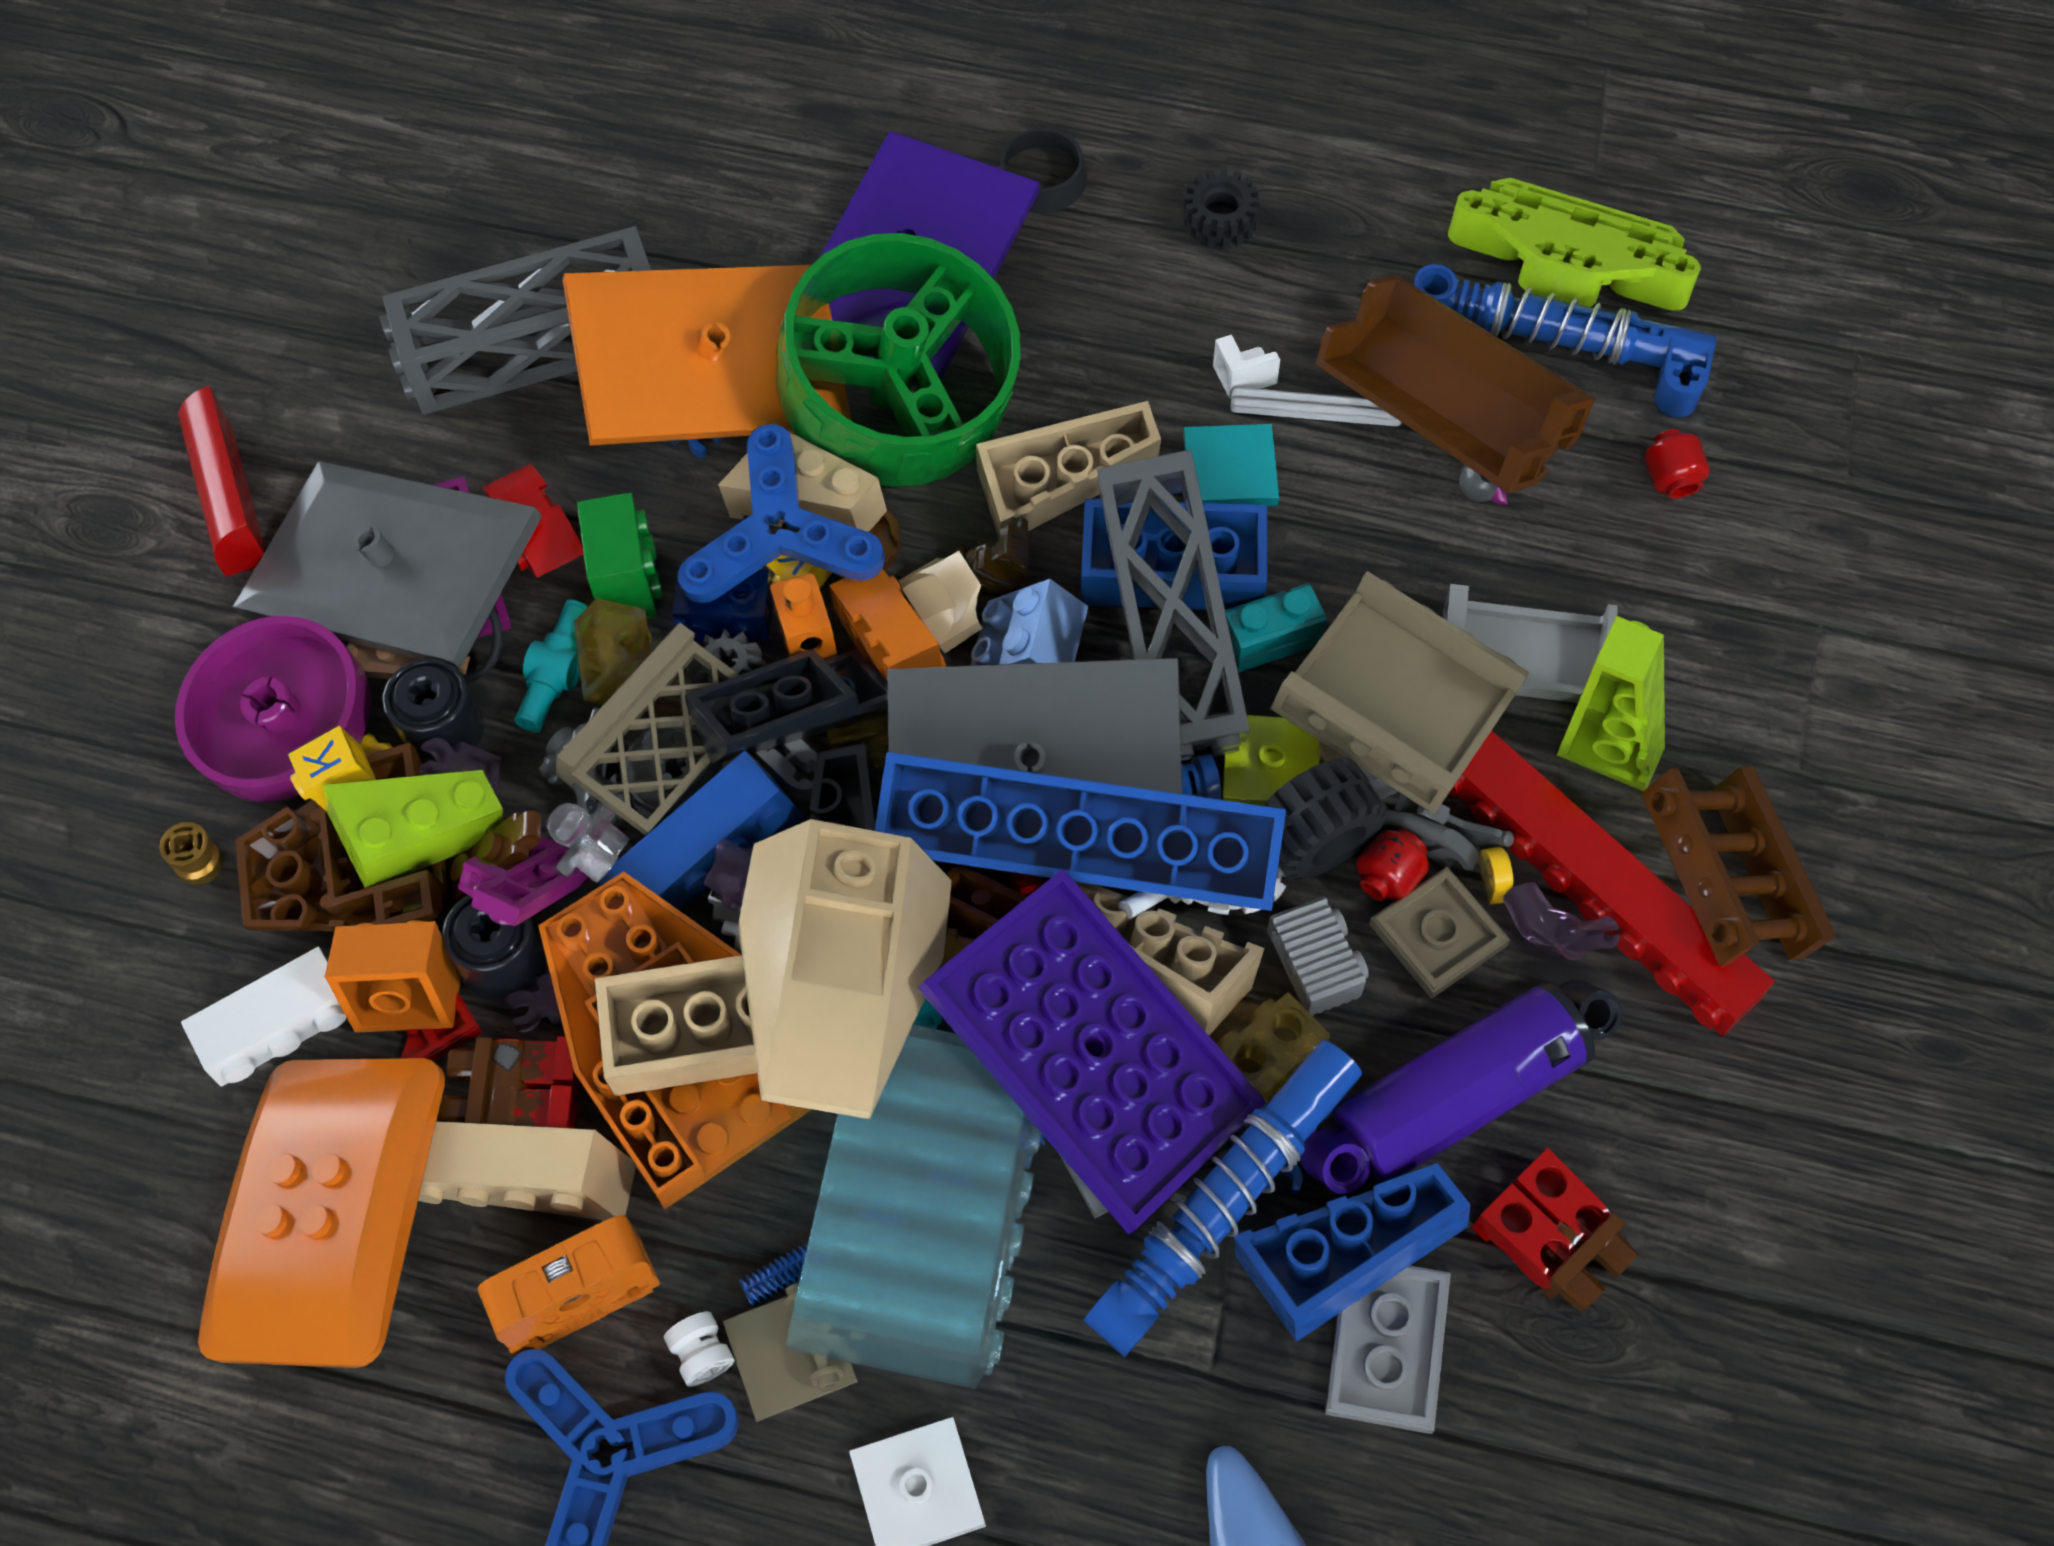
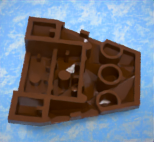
[235,742,451,931]

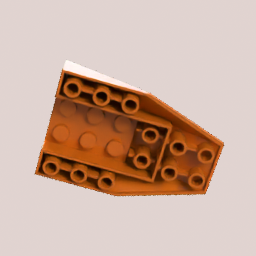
[538,872,813,1210]

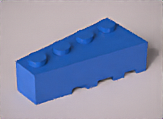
[597,750,808,910]

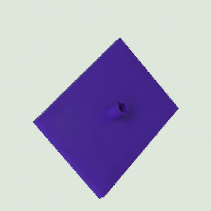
[819,131,1040,385]
[918,869,1266,1234]

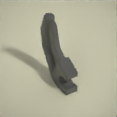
[1394,793,1514,848]
[1378,809,1480,870]

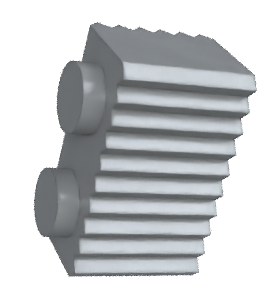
[1267,896,1369,1017]

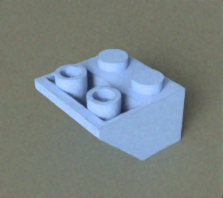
[970,579,1088,666]

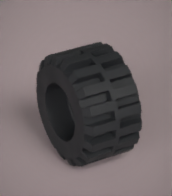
[1264,758,1389,880]

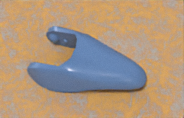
[1206,1446,1306,1546]

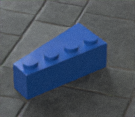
[1233,1163,1470,1342]

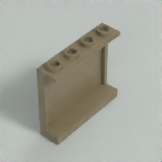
[1270,571,1529,815]

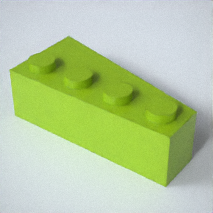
[1557,616,1665,791]

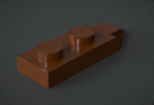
[450,811,542,903]

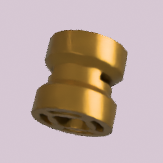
[159,822,224,885]

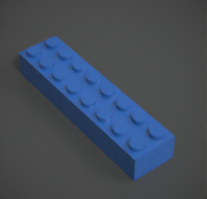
[875,752,1286,911]

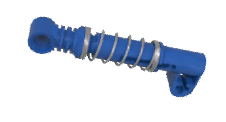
[1413,264,1716,418]
[1083,1040,1362,1358]

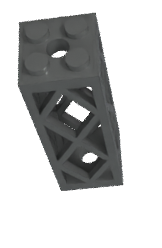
[379,226,651,415]
[1097,450,1250,763]

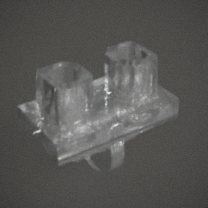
[547,803,630,883]

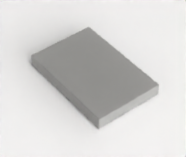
[1325,1266,1451,1434]

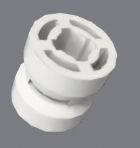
[664,1311,735,1387]

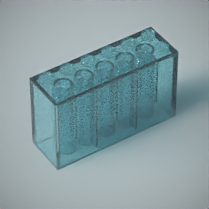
[785,1025,1042,1389]

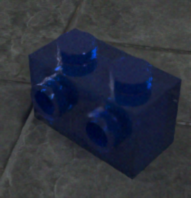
[672,567,773,642]

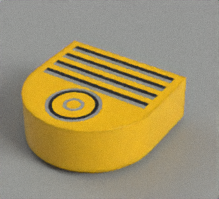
[1477,847,1513,905]

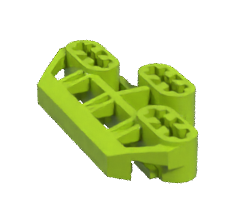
[1448,178,1701,311]

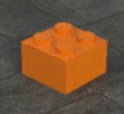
[325,920,461,1033]

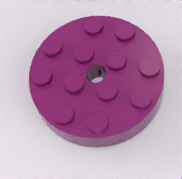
[175,616,371,802]

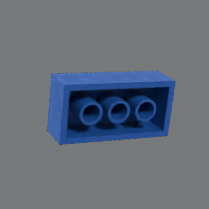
[1081,499,1267,610]

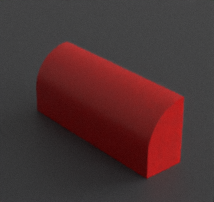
[178,386,266,577]

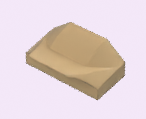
[899,551,983,653]

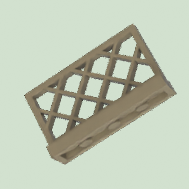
[556,623,739,836]

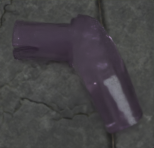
[1503,882,1620,961]

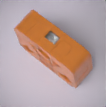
[477,1215,660,1356]

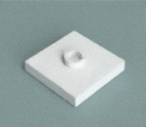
[849,1417,986,1546]

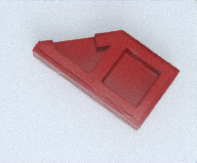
[401,991,483,1062]

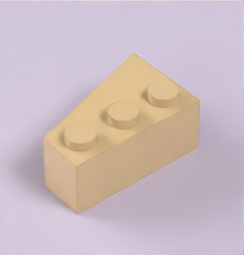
[718,431,887,532]

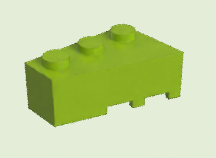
[323,770,503,888]

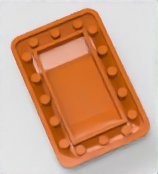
[198,1058,445,1368]

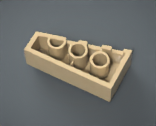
[976,401,1161,539]
[1075,882,1265,1035]
[418,1121,636,1220]

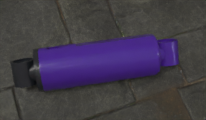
[1300,979,1622,1194]

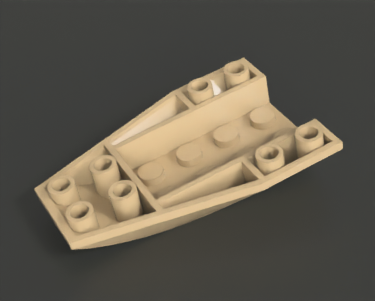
[738,819,952,1119]

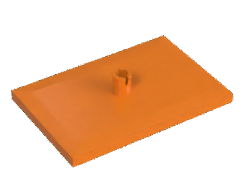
[562,265,852,446]

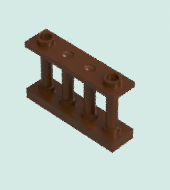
[1640,766,1837,966]

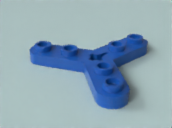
[678,424,885,603]
[505,1349,739,1546]

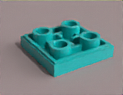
[1183,424,1279,507]

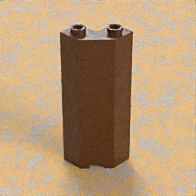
[1315,275,1595,493]

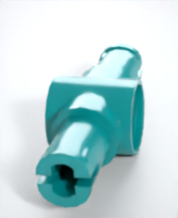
[514,600,591,733]

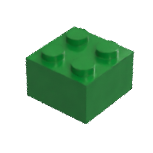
[577,492,663,626]

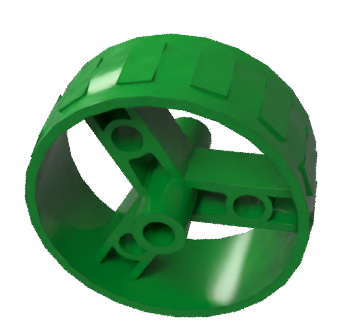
[776,233,1021,487]

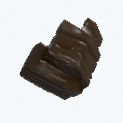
[956,517,1030,598]

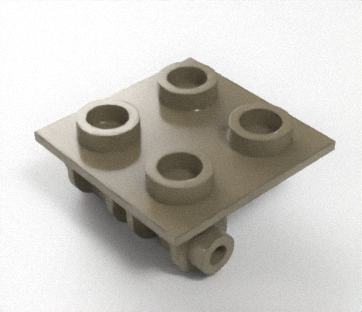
[723,1282,858,1422]

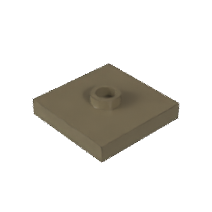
[1369,867,1510,999]

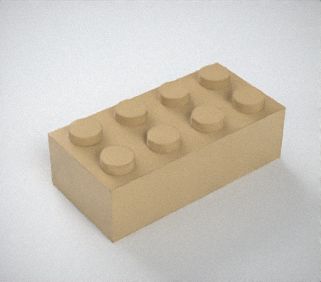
[595,955,757,1096]

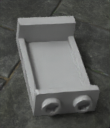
[1443,584,1618,703]

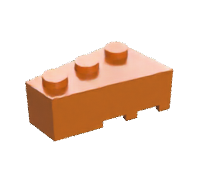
[829,568,946,681]

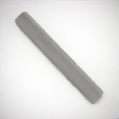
[1230,387,1402,427]

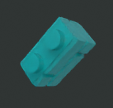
[1225,583,1327,673]

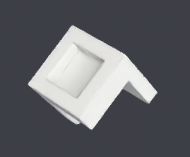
[1213,335,1280,399]

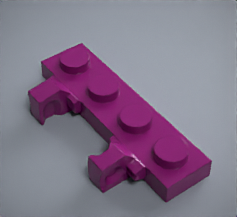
[458,833,617,926]

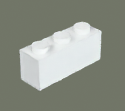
[181,946,346,1087]

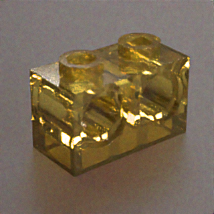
[1216,992,1330,1103]

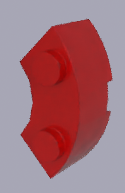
[482,464,584,578]

